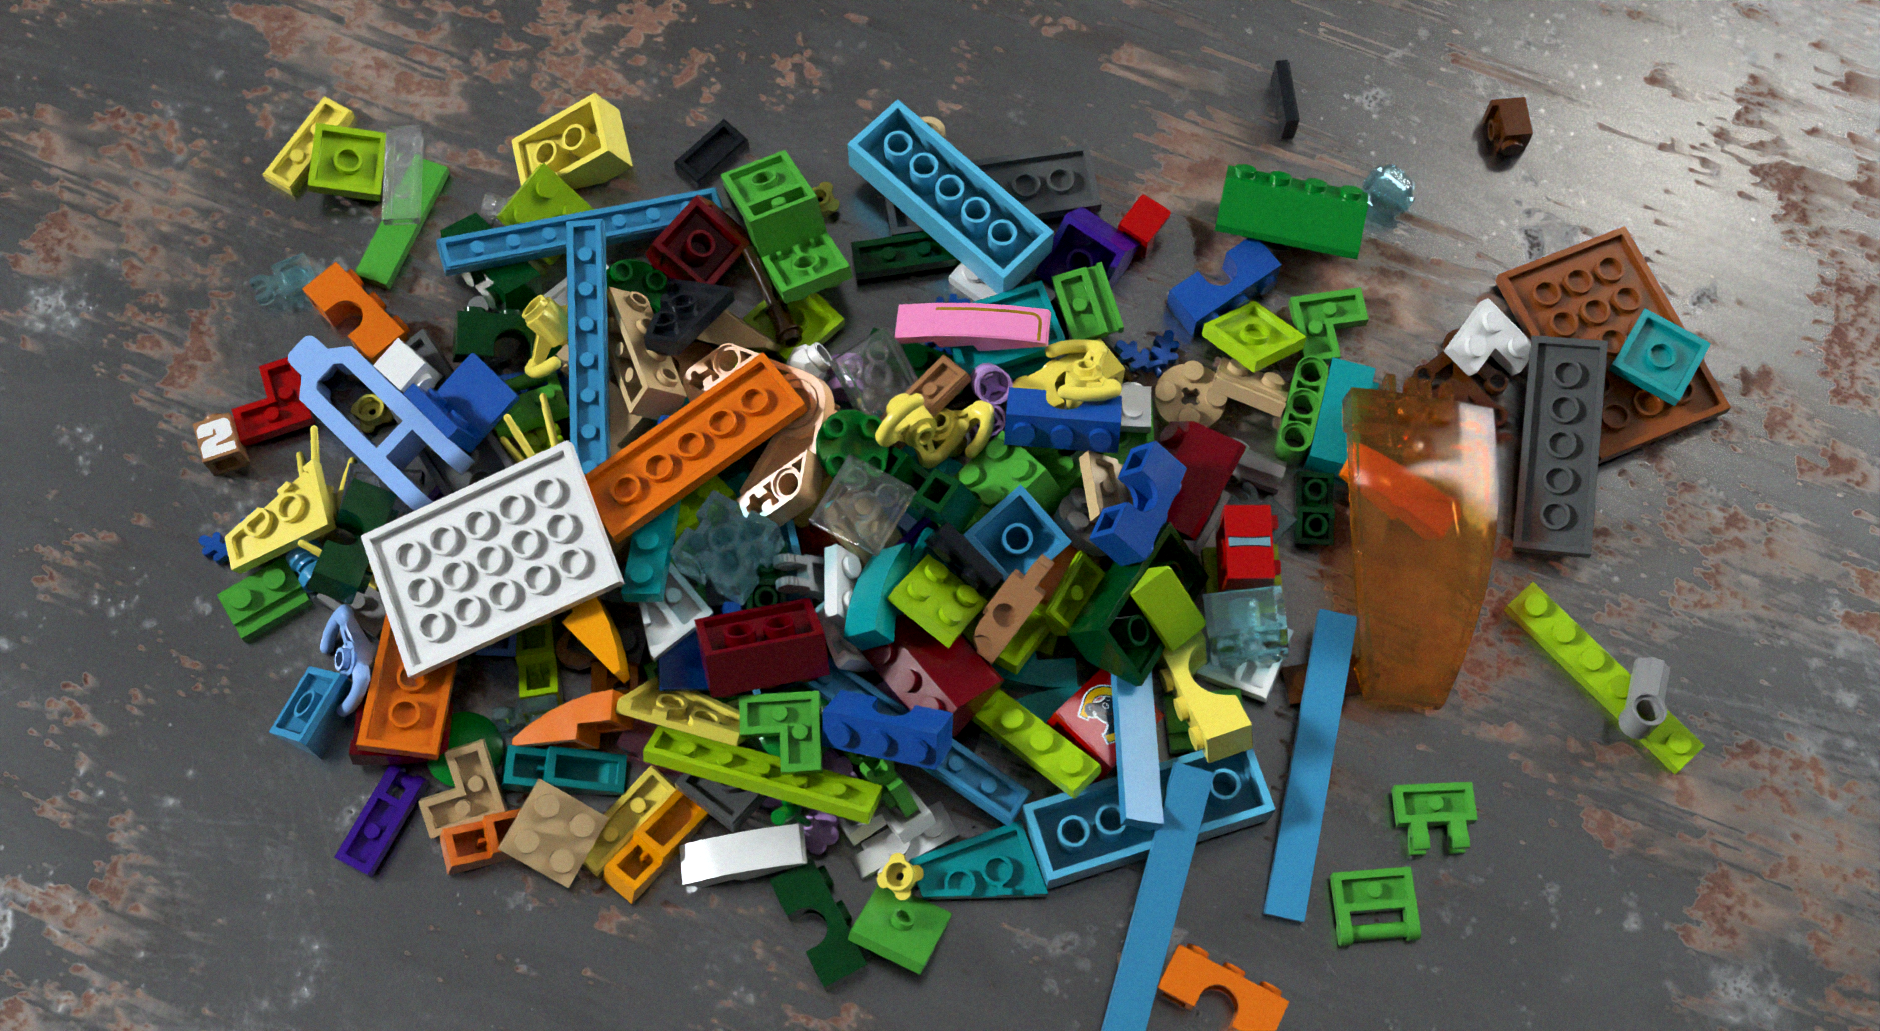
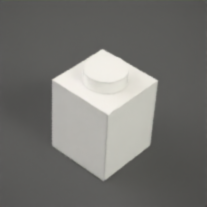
[373,338,443,393]

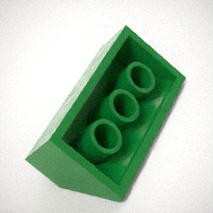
[1215,164,1368,260]

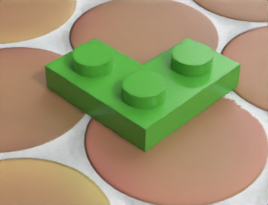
[1288,287,1369,364]
[739,691,823,775]

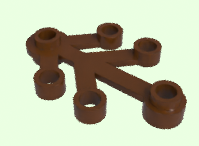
[1410,328,1509,461]

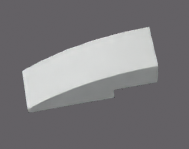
[679,824,807,887]

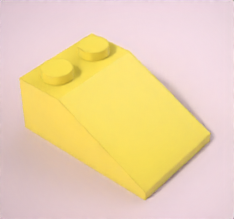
[511,93,633,190]

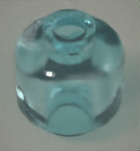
[1361,163,1416,217]

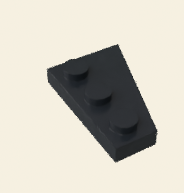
[644,278,735,356]

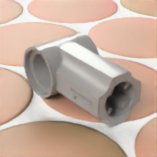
[1227,437,1287,494]
[1618,657,1670,740]

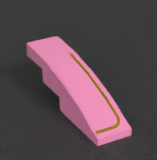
[895,303,1051,351]

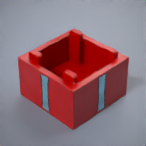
[1215,505,1281,603]

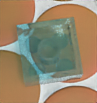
[1203,585,1289,669]

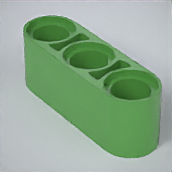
[1274,356,1328,465]

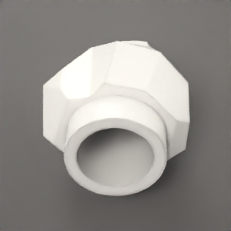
[786,342,833,380]

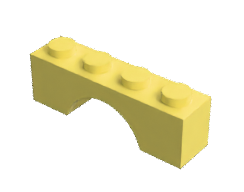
[1156,631,1253,763]

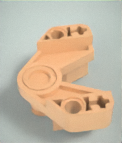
[683,343,841,528]

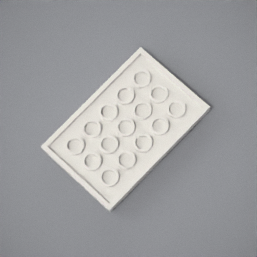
[361,440,625,679]

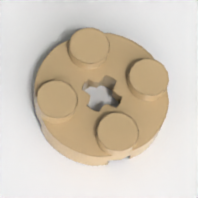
[1153,360,1228,429]

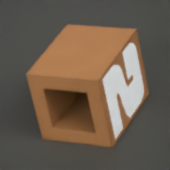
[193,412,251,476]

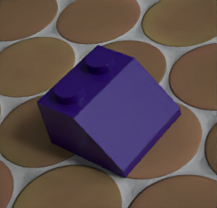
[1035,207,1140,290]

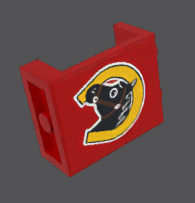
[1046,669,1165,783]

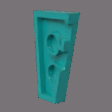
[909,820,1048,900]

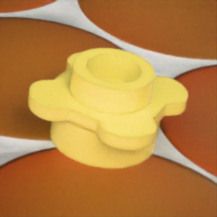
[812,181,840,218]
[351,393,394,433]
[877,853,924,901]

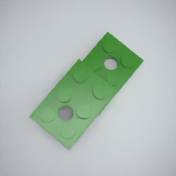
[720,150,853,304]
[935,408,1123,536]

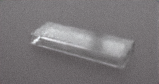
[382,125,424,225]

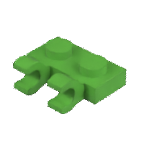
[842,750,919,818]
[1391,782,1478,856]

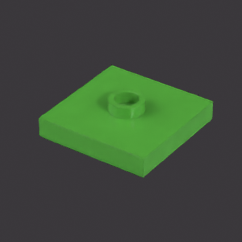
[847,885,953,975]

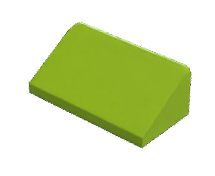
[1042,550,1106,636]
[1130,566,1207,652]

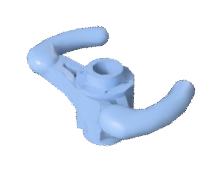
[320,604,379,717]

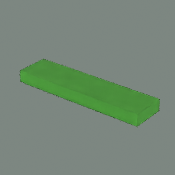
[355,156,450,290]

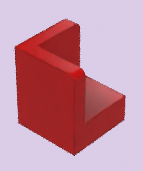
[1118,193,1171,259]

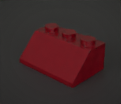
[1158,421,1247,541]
[694,597,830,698]
[861,614,1005,737]

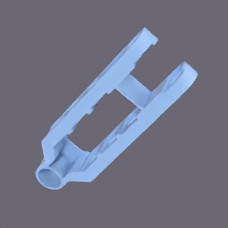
[288,336,475,511]

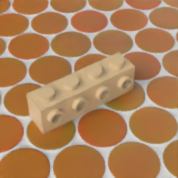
[607,286,687,420]

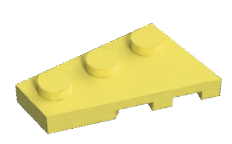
[224,459,336,574]
[615,675,748,746]

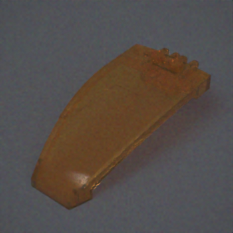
[1342,373,1498,710]

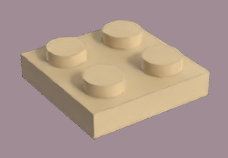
[498,779,609,888]

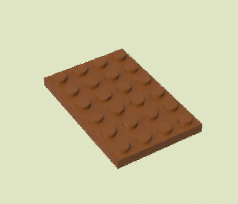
[1495,226,1731,464]

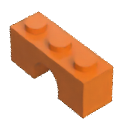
[302,262,410,365]
[1156,943,1289,1031]

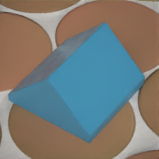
[963,484,1072,584]
[269,666,353,759]

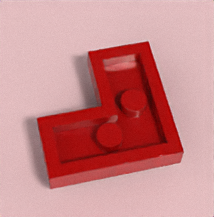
[231,357,316,447]

